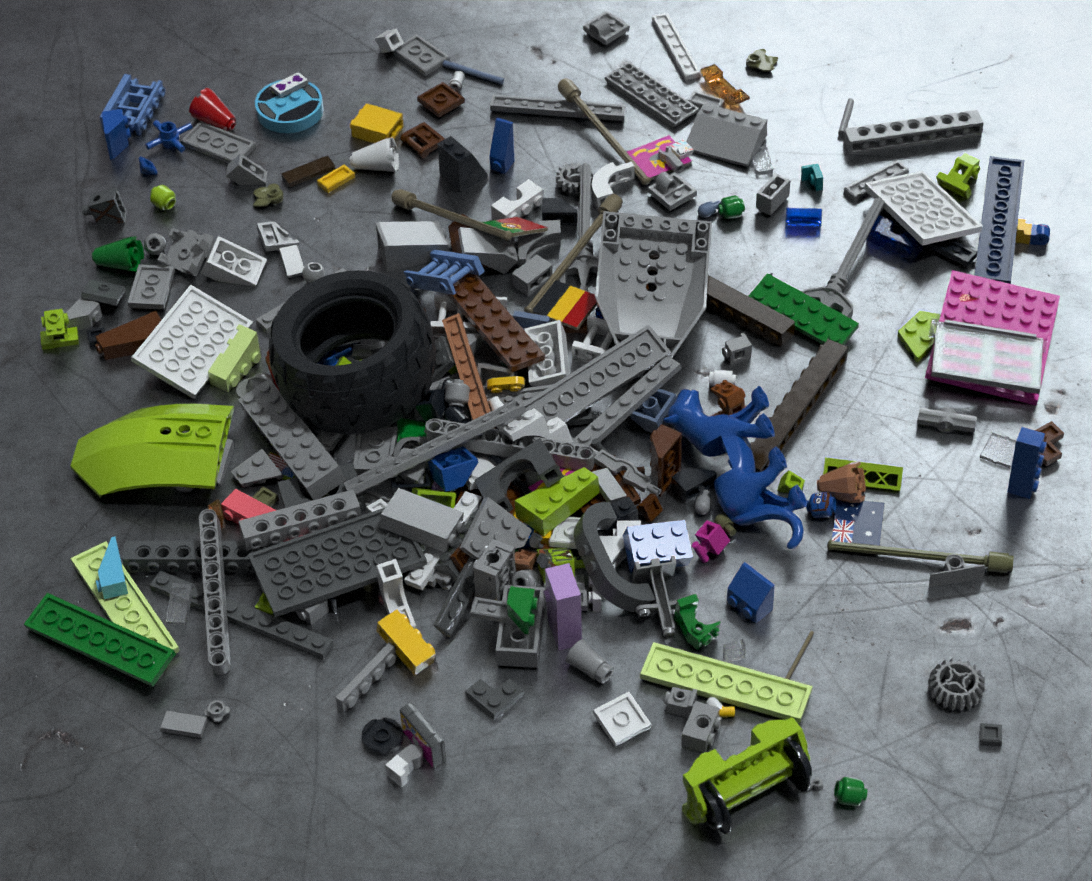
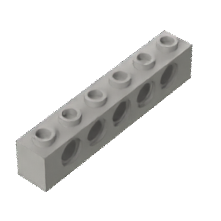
[239,489,361,551]

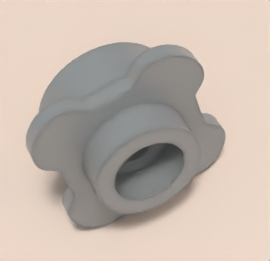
[205,700,230,722]

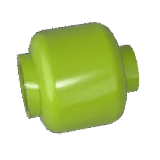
[150,185,176,211]

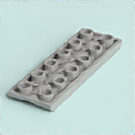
[605,62,699,127]

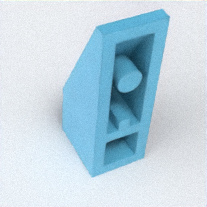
[96,536,128,599]

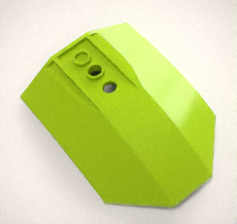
[70,404,234,498]

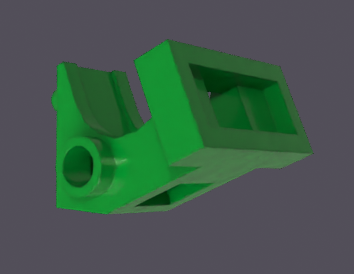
[673,594,720,650]

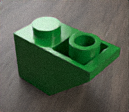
[507,586,538,634]

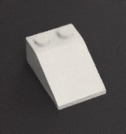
[201,236,267,287]

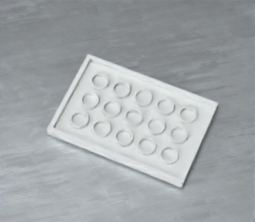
[864,171,983,245]
[131,285,253,399]

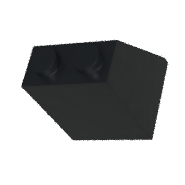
[437,136,488,192]

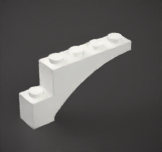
[589,521,641,612]

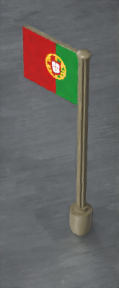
[391,189,548,241]

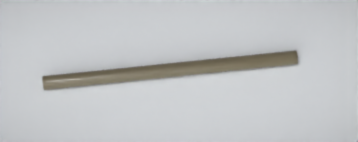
[785,631,814,679]

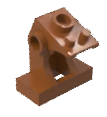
[710,380,746,416]

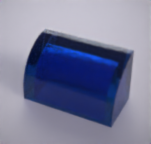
[786,207,822,227]

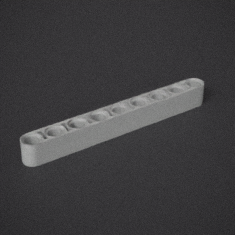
[425,419,594,471]
[199,509,231,675]

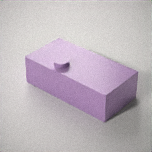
[543,563,582,651]

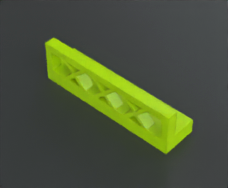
[823,457,903,491]

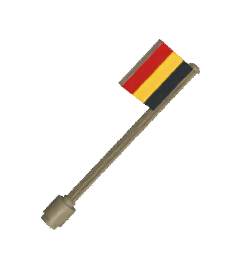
[524,194,623,330]

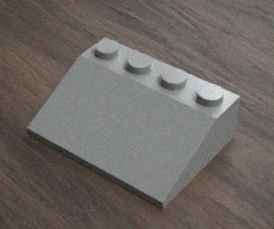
[686,103,767,167]

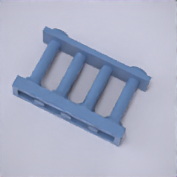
[404,250,485,295]

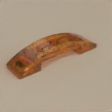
[700,64,750,105]

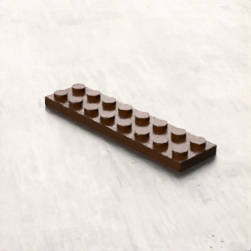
[447,273,545,372]

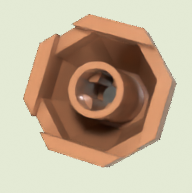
[817,461,866,503]

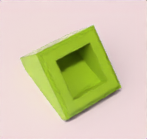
[777,470,805,493]

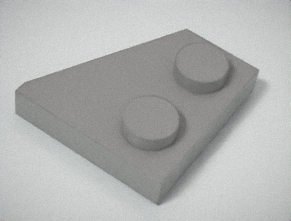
[257,221,299,252]
[231,449,284,487]

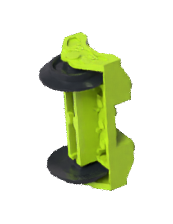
[682,717,812,834]

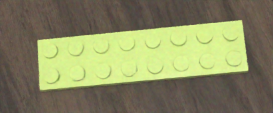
[71,541,180,653]
[640,642,812,723]

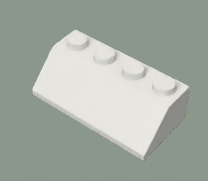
[525,320,570,387]

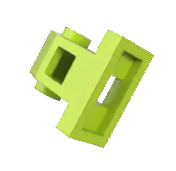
[936,153,981,199]
[40,309,79,350]

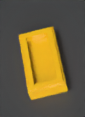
[317,165,355,193]

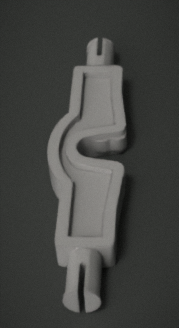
[589,446,661,496]

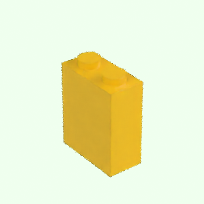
[350,103,404,143]

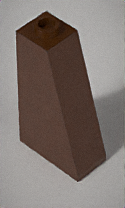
[95,311,162,360]

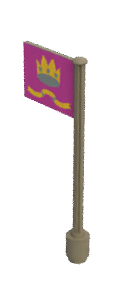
[557,78,692,185]

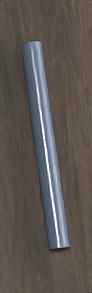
[443,60,504,85]

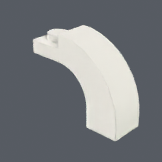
[592,162,634,211]
[377,559,416,629]

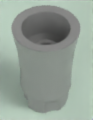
[566,639,614,684]

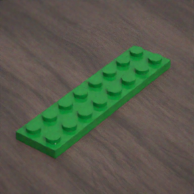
[24,593,176,687]

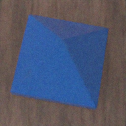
[139,156,158,175]

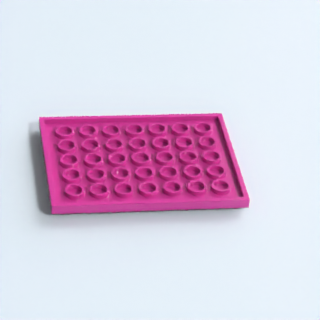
[925,270,1060,405]

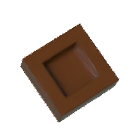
[636,494,663,522]

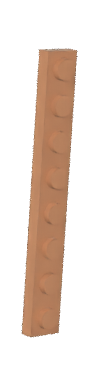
[442,313,497,430]

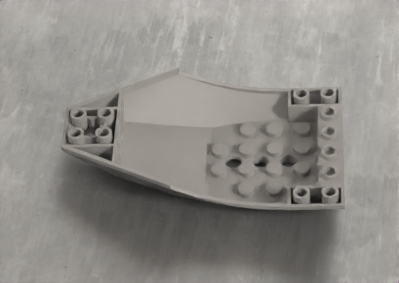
[595,211,712,370]

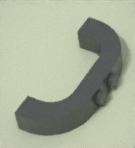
[574,502,656,612]

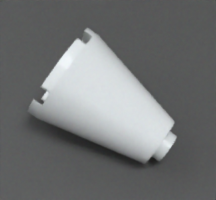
[350,137,399,172]

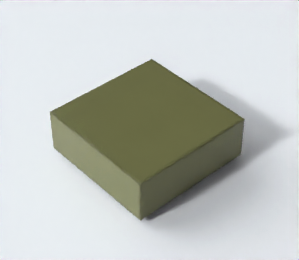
[252,486,279,507]

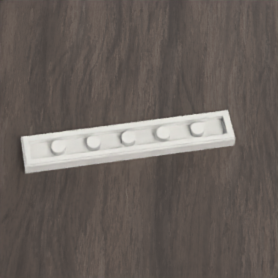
[652,13,701,81]

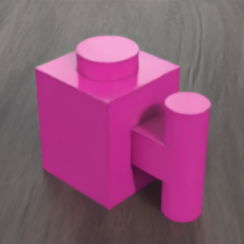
[692,521,730,563]

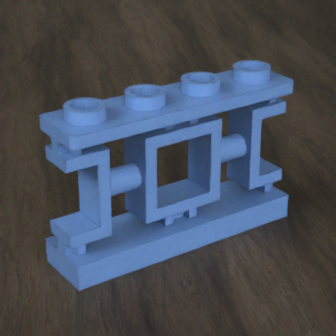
[100,74,165,135]

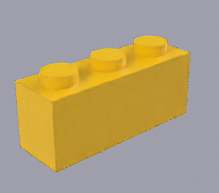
[376,609,435,676]

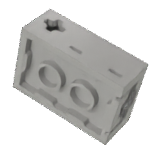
[472,539,516,601]

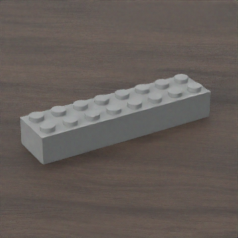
[238,379,347,500]

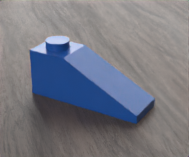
[489,117,515,174]

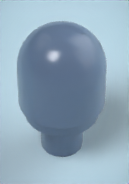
[698,200,720,218]

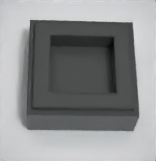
[980,723,1002,746]

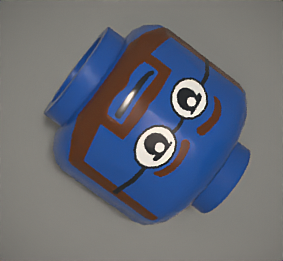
[806,492,836,518]

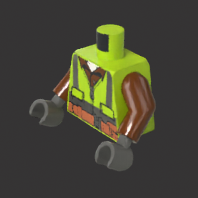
[530,533,585,583]

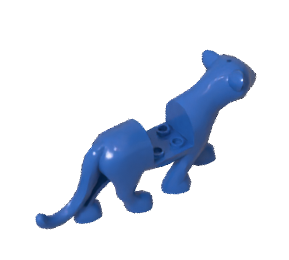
[663,386,807,549]

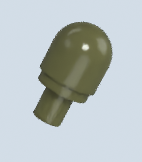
[714,514,736,536]

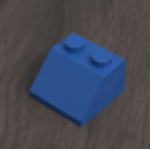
[102,109,131,160]
[428,446,478,492]
[727,562,775,623]

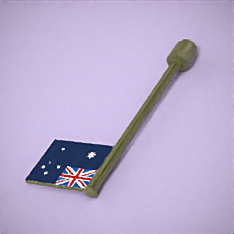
[827,499,1014,573]

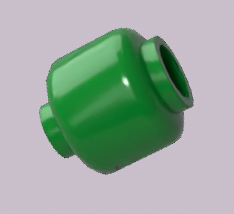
[718,195,745,220]
[834,777,868,807]

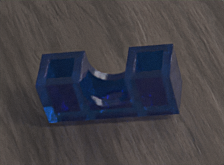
[866,215,924,261]

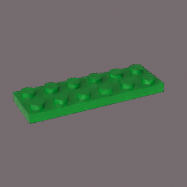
[749,273,859,345]

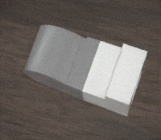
[385,744,424,787]

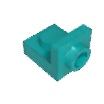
[801,163,824,191]

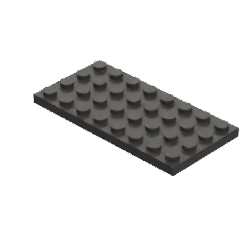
[248,508,427,617]

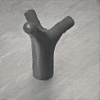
[591,438,616,456]

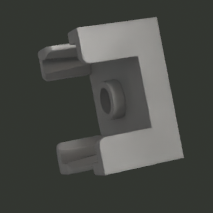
[158,228,210,277]

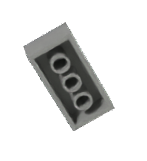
[496,585,545,668]

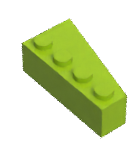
[515,467,599,536]

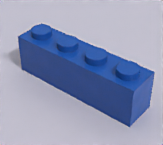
[1007,427,1047,499]

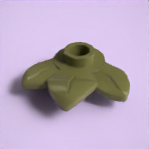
[746,49,778,72]
[253,184,284,207]

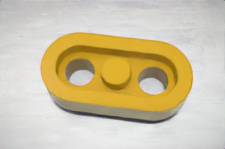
[487,376,525,393]

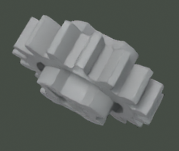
[556,162,593,193]

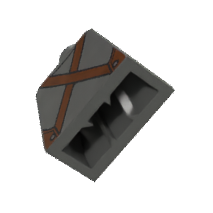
[82,187,127,224]

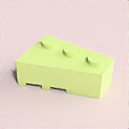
[208,324,261,393]

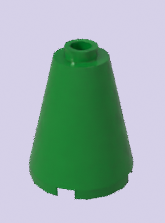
[92,236,144,272]

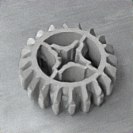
[928,658,985,712]

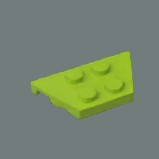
[898,311,941,362]

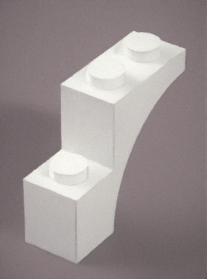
[502,408,573,443]

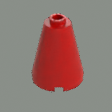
[189,88,236,131]

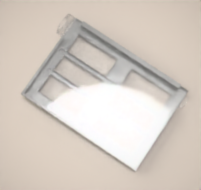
[929,318,1047,394]

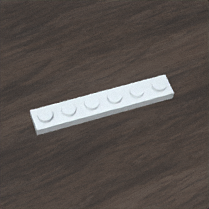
[404,491,483,590]

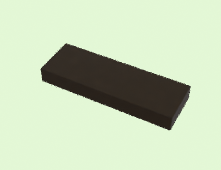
[281,155,336,188]

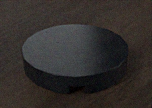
[361,717,404,756]

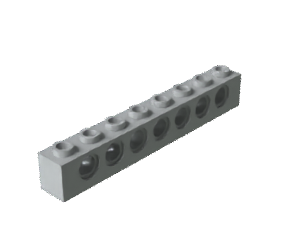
[844,109,984,155]

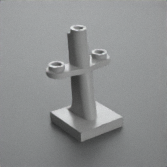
[632,555,677,637]

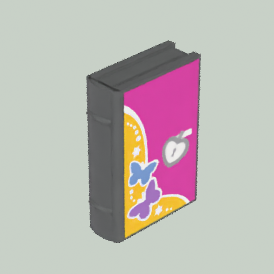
[400,703,446,769]

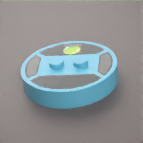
[255,80,323,133]

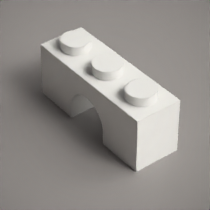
[491,179,544,220]

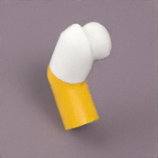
[706,697,735,717]

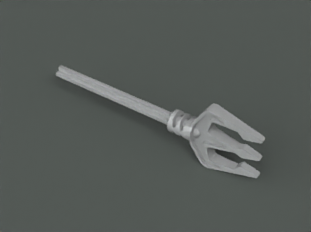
[557,162,599,292]
[802,197,885,318]

